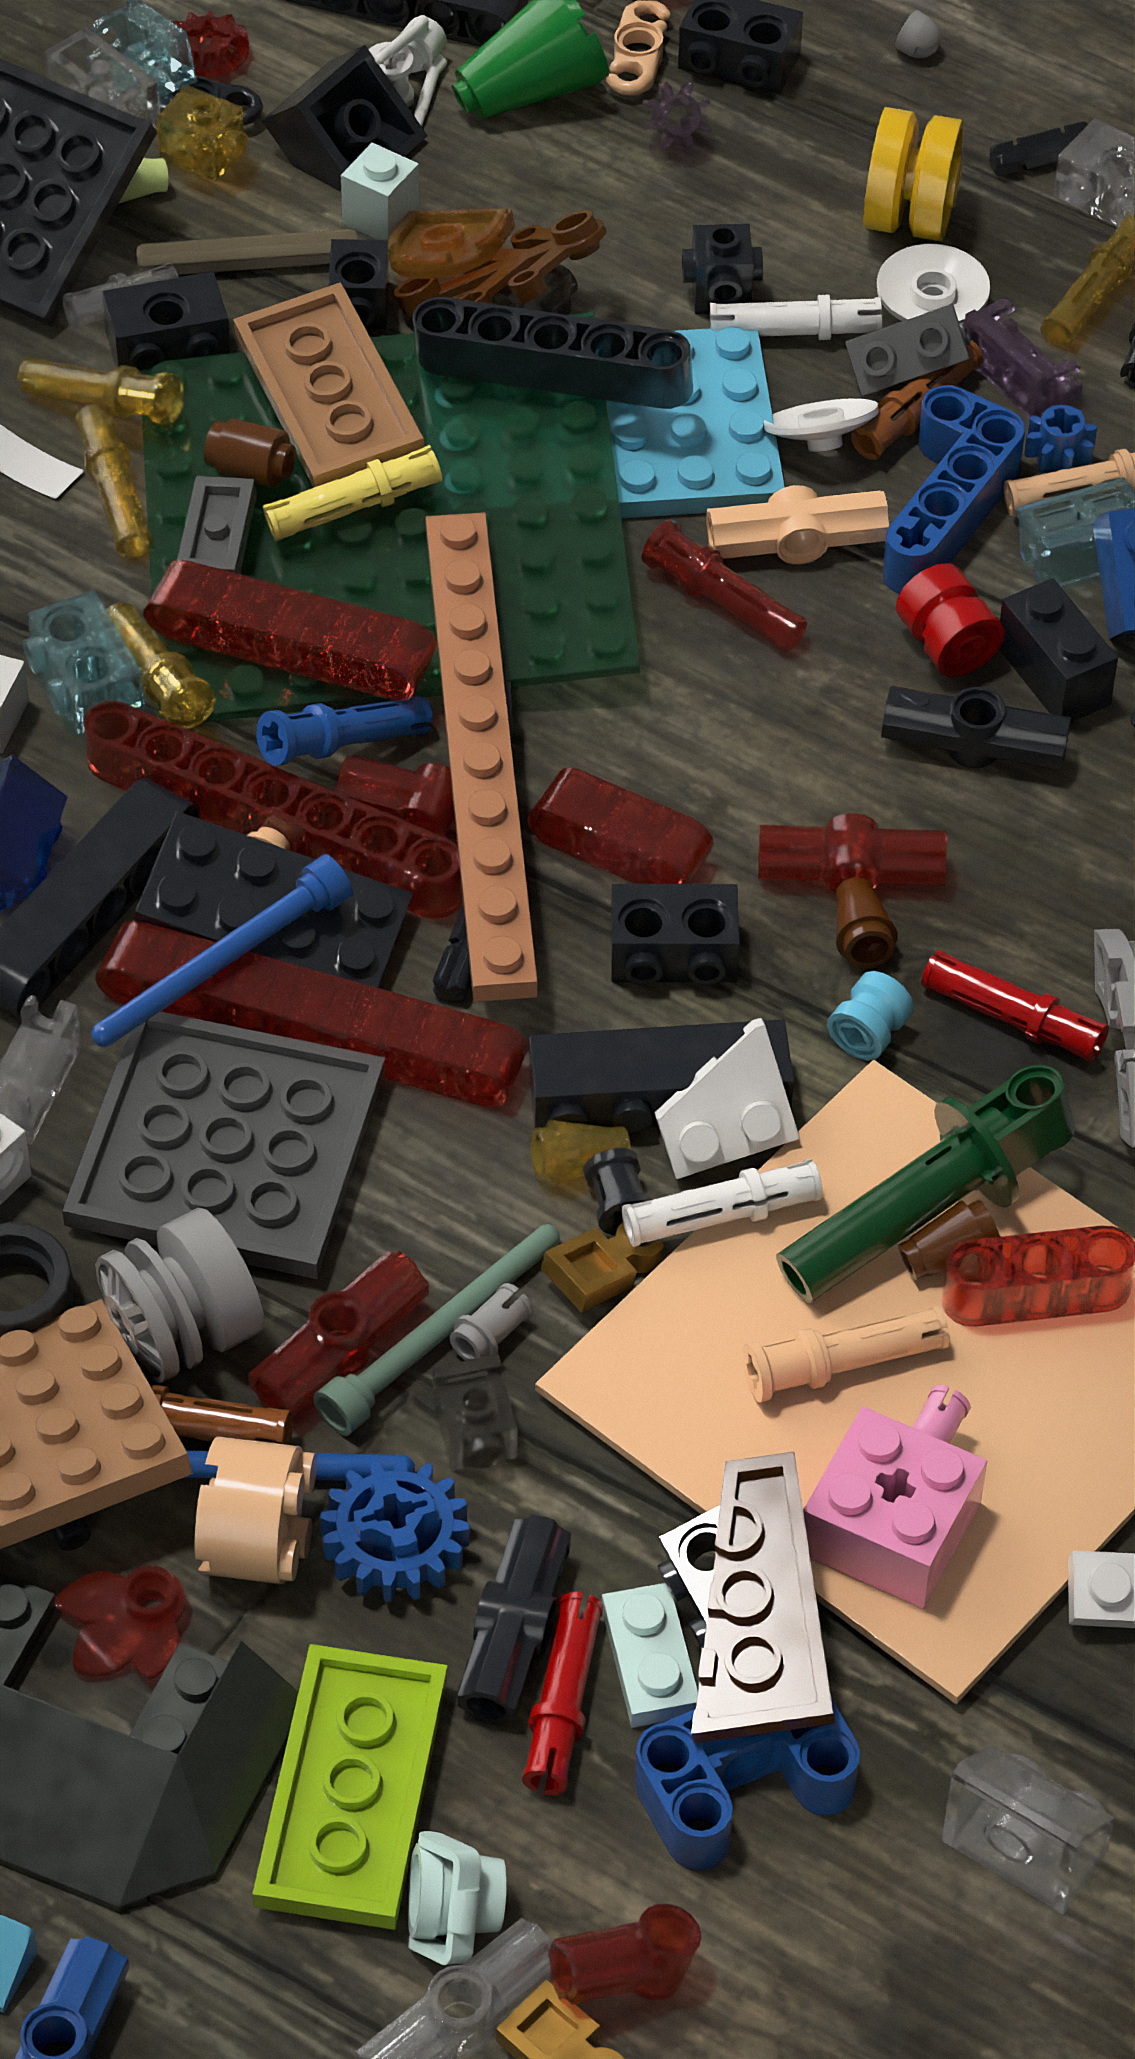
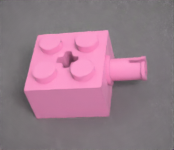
[803,1385,987,1609]

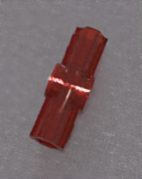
[758,813,947,893]
[248,1251,429,1417]

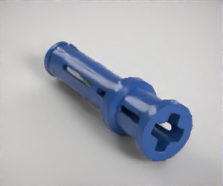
[256,696,433,766]

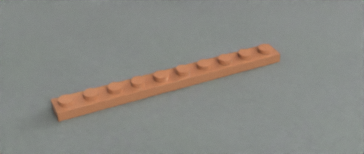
[426,513,537,1002]

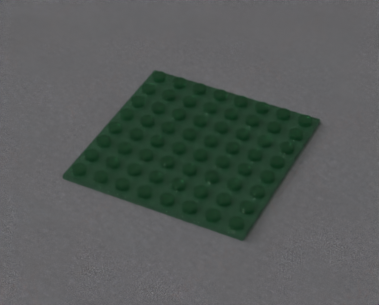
[139,312,640,728]

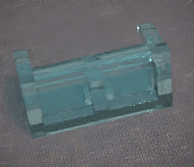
[91,0,197,104]
[1017,477,1135,586]

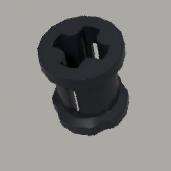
[583,1148,651,1235]

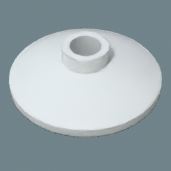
[877,244,990,324]
[764,399,879,452]

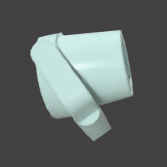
[408,1831,506,1965]

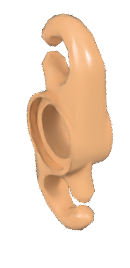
[606,0,671,96]

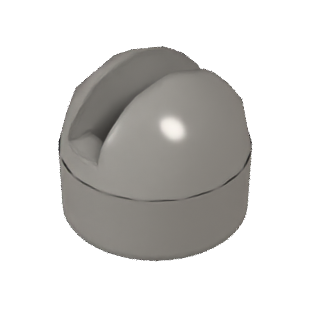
[895,10,941,59]

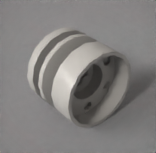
[95,1207,264,1384]

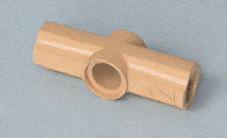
[706,485,889,564]

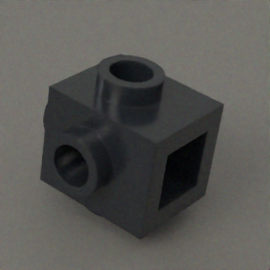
[682,224,763,314]

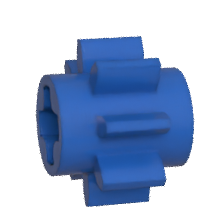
[1024,405,1097,473]

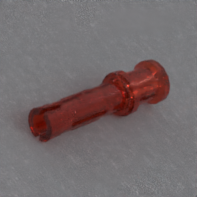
[641,519,808,652]

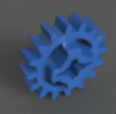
[320,1457,470,1602]

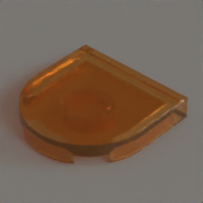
[388,208,515,279]

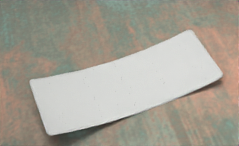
[0,424,83,498]

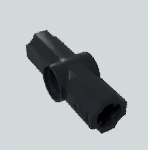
[881,686,1071,770]
[458,1514,571,1725]

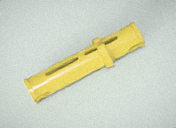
[263,445,443,542]

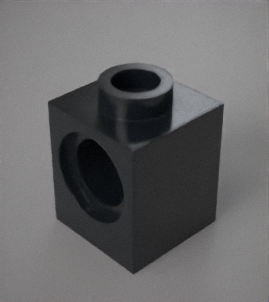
[328,239,389,329]

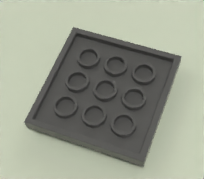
[62,1012,386,1279]

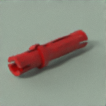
[921,950,1109,1063]
[522,1592,603,1795]

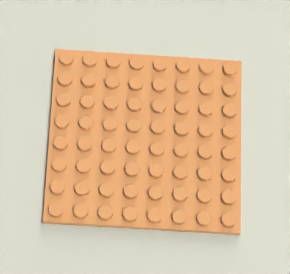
[535,1060,1135,1704]

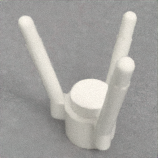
[375,15,447,126]

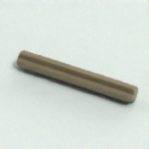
[136,229,358,278]

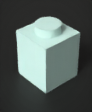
[341,143,420,245]

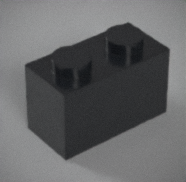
[999,578,1118,722]

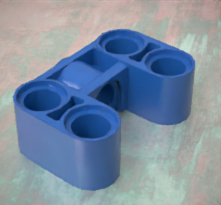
[635,1698,860,1871]

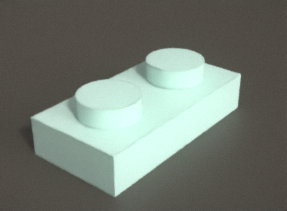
[602,1583,698,1728]

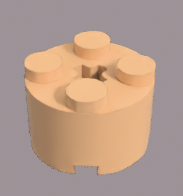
[195,1436,317,1584]

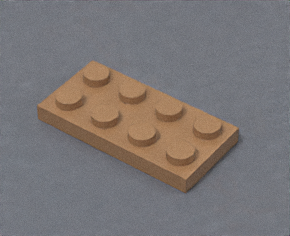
[233,282,425,488]

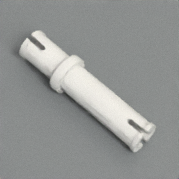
[710,295,882,340]
[622,1159,823,1247]

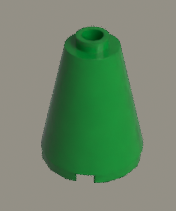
[451,0,610,119]

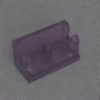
[965,299,1083,419]

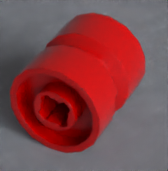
[895,563,1005,677]

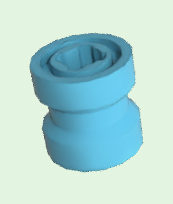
[827,971,914,1061]

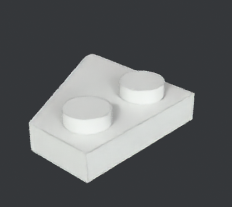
[655,1018,800,1179]

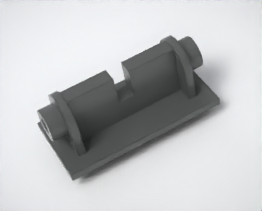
[845,304,971,396]

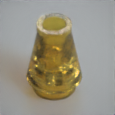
[530,1120,630,1185]

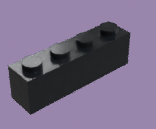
[529,1019,794,1136]

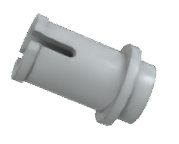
[450,1283,533,1364]

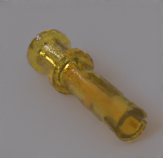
[17,357,184,425]
[102,602,215,729]

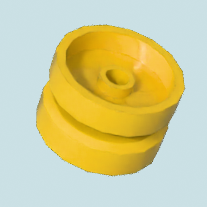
[863,107,964,242]

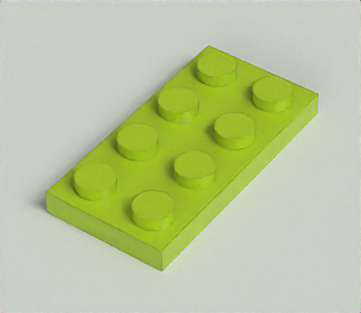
[252,1644,448,1930]

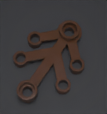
[394,210,607,318]

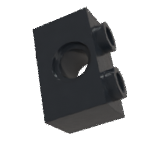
[102,271,231,379]

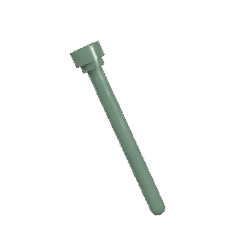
[313,1224,560,1436]

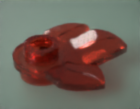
[54,1565,186,1680]

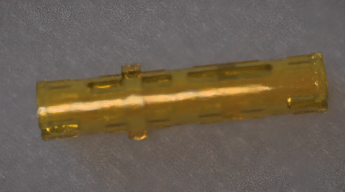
[1040,215,1135,348]
[75,404,153,558]

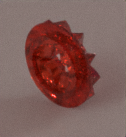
[163,10,250,78]

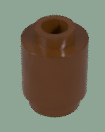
[204,418,296,488]

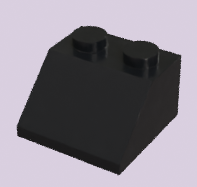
[261,45,428,192]

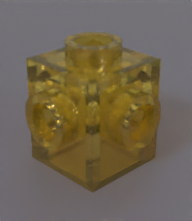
[156,85,247,182]

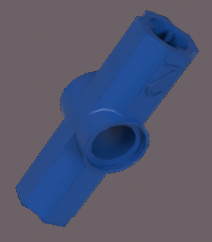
[15,1936,130,2059]

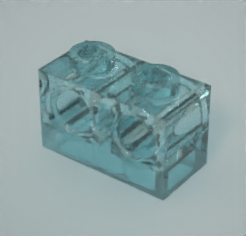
[23,590,145,735]

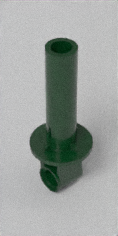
[776,1065,1075,1303]

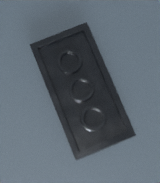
[133,811,413,1007]

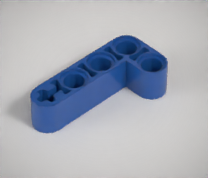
[883,385,1025,594]

